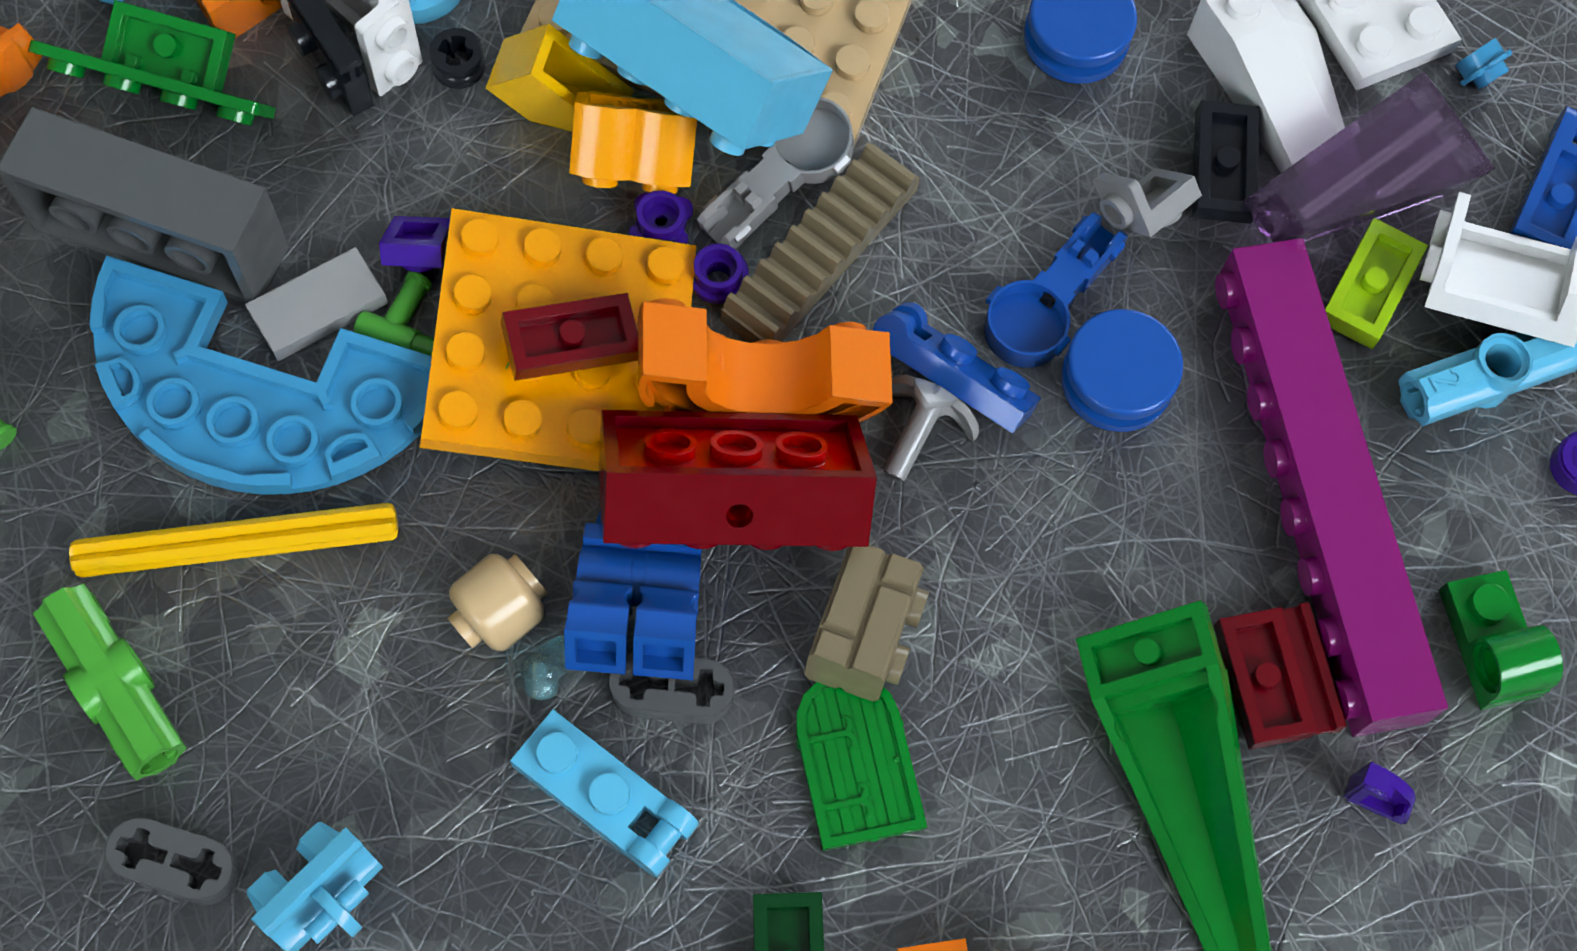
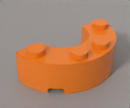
[638,298,893,422]

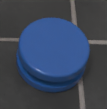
[1024,0,1137,84]
[1061,309,1183,432]

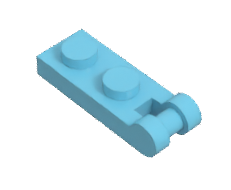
[510,709,699,878]

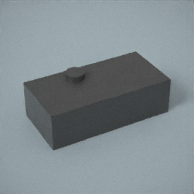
[0,107,289,304]

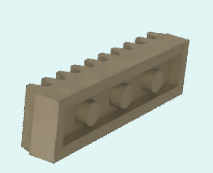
[721,142,920,343]

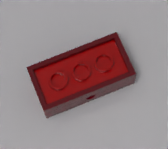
[598,410,877,551]

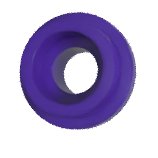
[693,244,749,304]

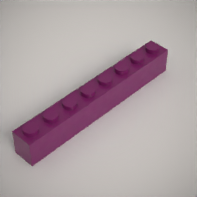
[1215,238,1448,737]

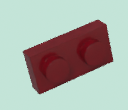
[500,293,638,381]

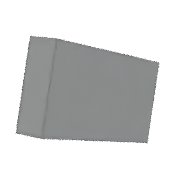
[245,247,388,362]

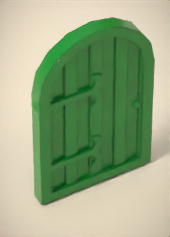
[796,682,927,852]

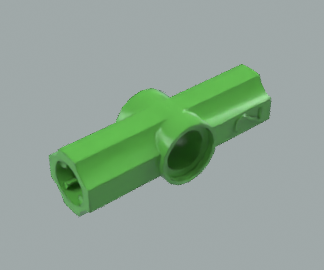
[33,583,188,781]

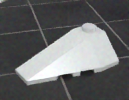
[1187,0,1363,216]

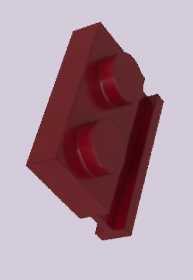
[1214,602,1347,750]

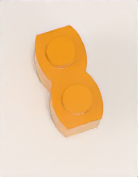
[569,92,697,194]

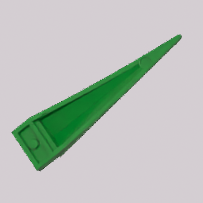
[1076,600,1272,951]

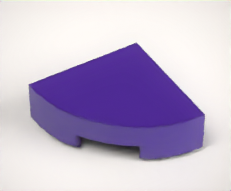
[1343,762,1416,825]

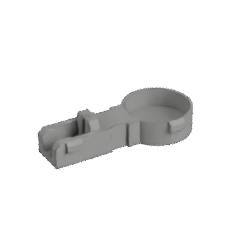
[697,97,854,249]

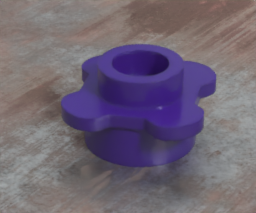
[629,191,693,244]

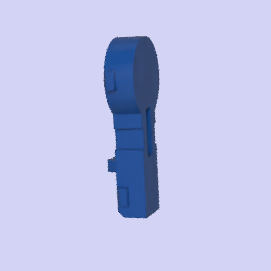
[984,211,1128,368]

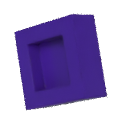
[379,216,450,272]

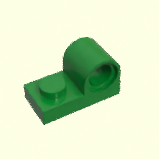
[1439,570,1563,710]

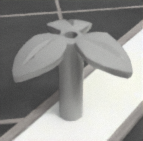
[882,375,979,481]

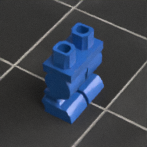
[564,509,702,681]

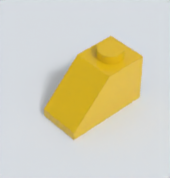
[485,23,634,132]

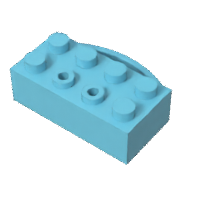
[552,0,833,156]

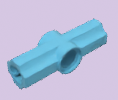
[1398,332,1577,427]

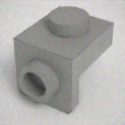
[1093,168,1202,237]

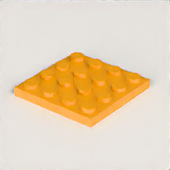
[420,208,697,471]

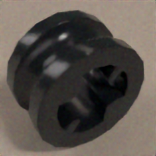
[429,28,485,89]

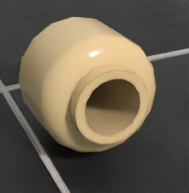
[447,554,548,651]

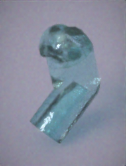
[521,635,570,700]

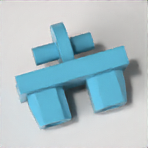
[247,822,383,951]

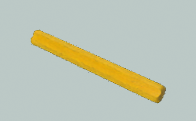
[69,503,398,578]

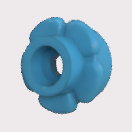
[1455,38,1512,90]

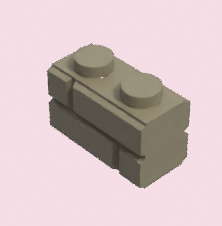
[804,545,930,702]

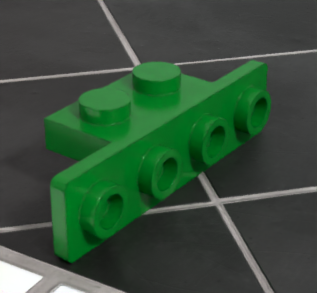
[28,0,276,126]

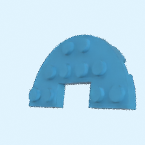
[90,255,432,495]

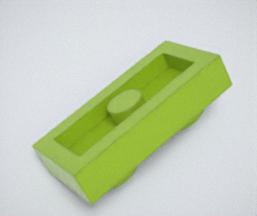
[1325,218,1429,349]

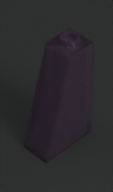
[1243,72,1495,242]

